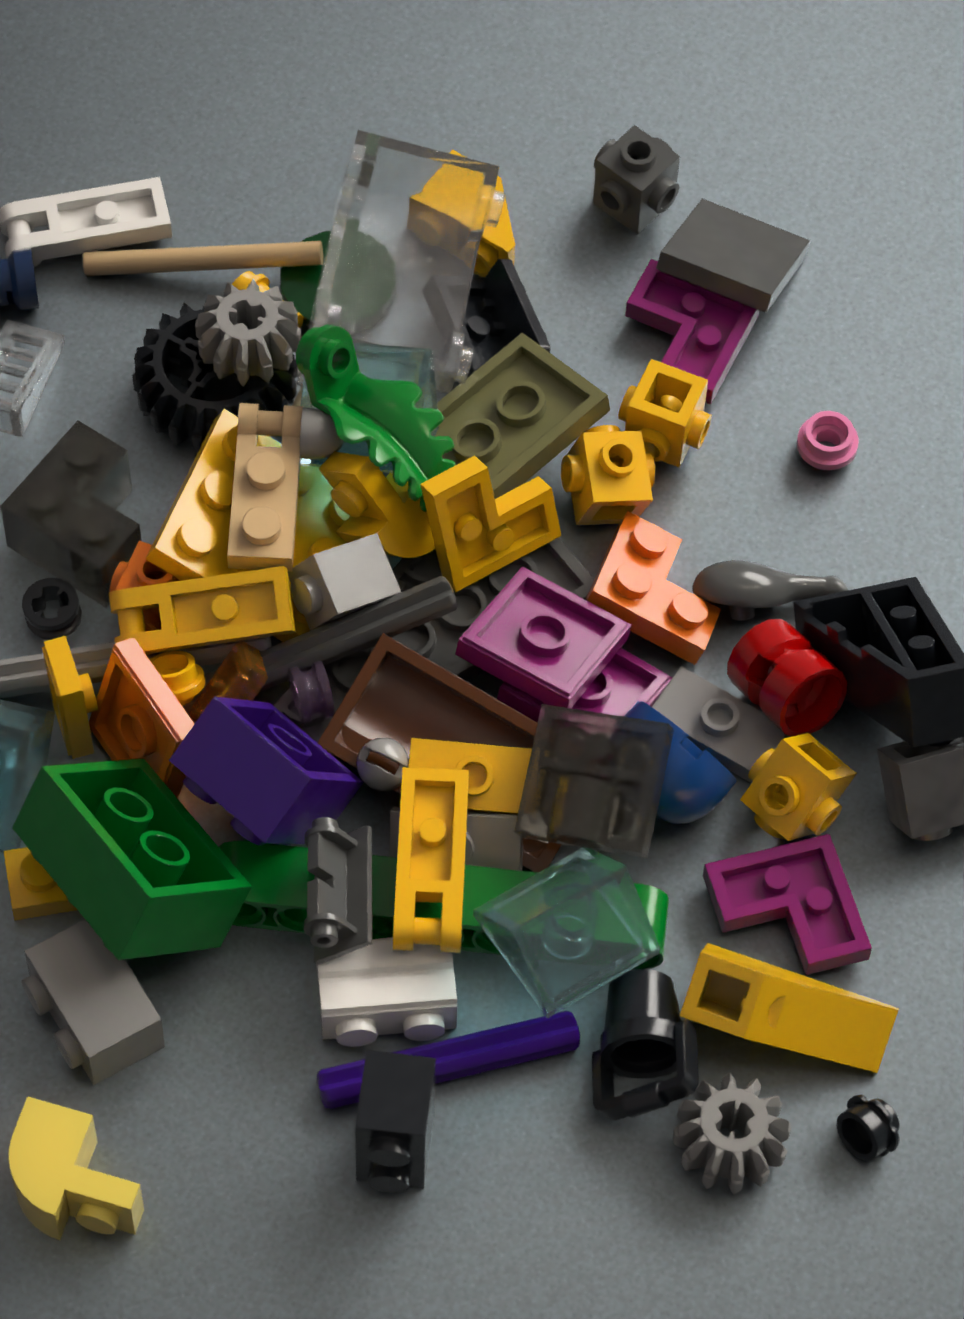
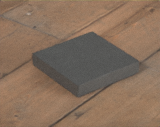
[656,198,810,312]

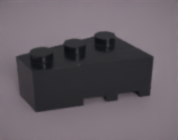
[793,577,964,748]

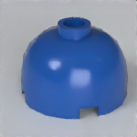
[607,701,737,824]

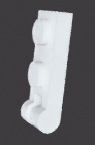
[0,177,172,267]

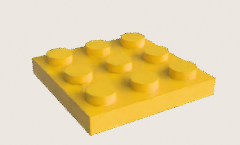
[145,409,350,642]

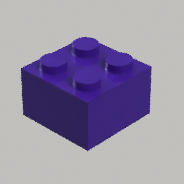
[169,696,364,846]

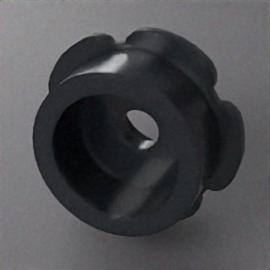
[836,1095,900,1161]

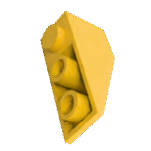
[679,943,899,1073]

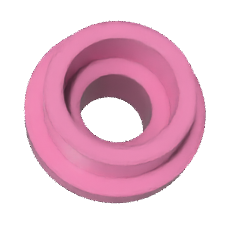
[797,411,859,470]

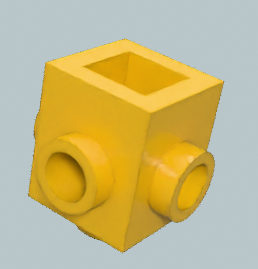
[618,359,712,468]
[561,425,655,525]
[740,733,857,841]

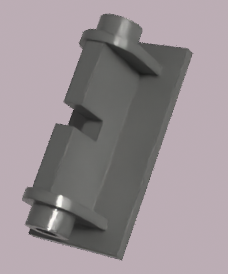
[304,817,372,965]

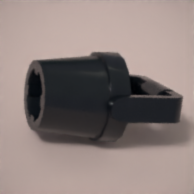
[592,969,699,1121]

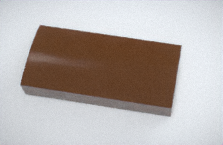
[318,633,608,873]

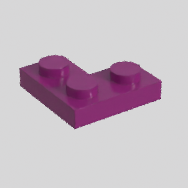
[625,259,760,405]
[703,833,872,975]

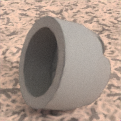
[300,408,344,459]
[356,737,409,792]

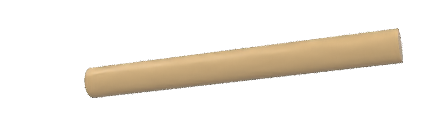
[83,241,323,276]

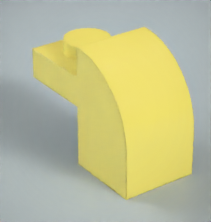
[9,1096,144,1240]

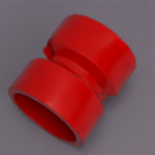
[727,619,847,737]

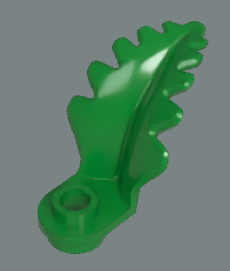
[296,324,456,512]

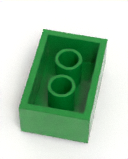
[12,758,252,960]

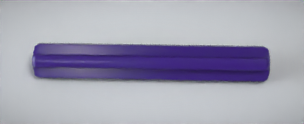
[316,1011,580,1109]

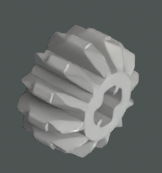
[195,278,301,387]
[673,1072,791,1195]

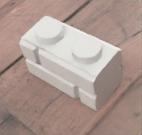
[316,937,457,1047]

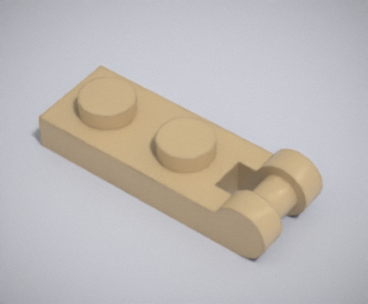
[227,403,303,572]

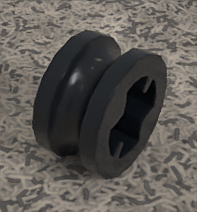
[22,578,82,640]

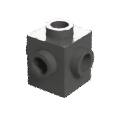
[593,125,680,235]

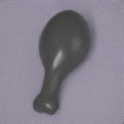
[692,560,848,621]

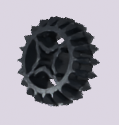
[132,299,298,453]

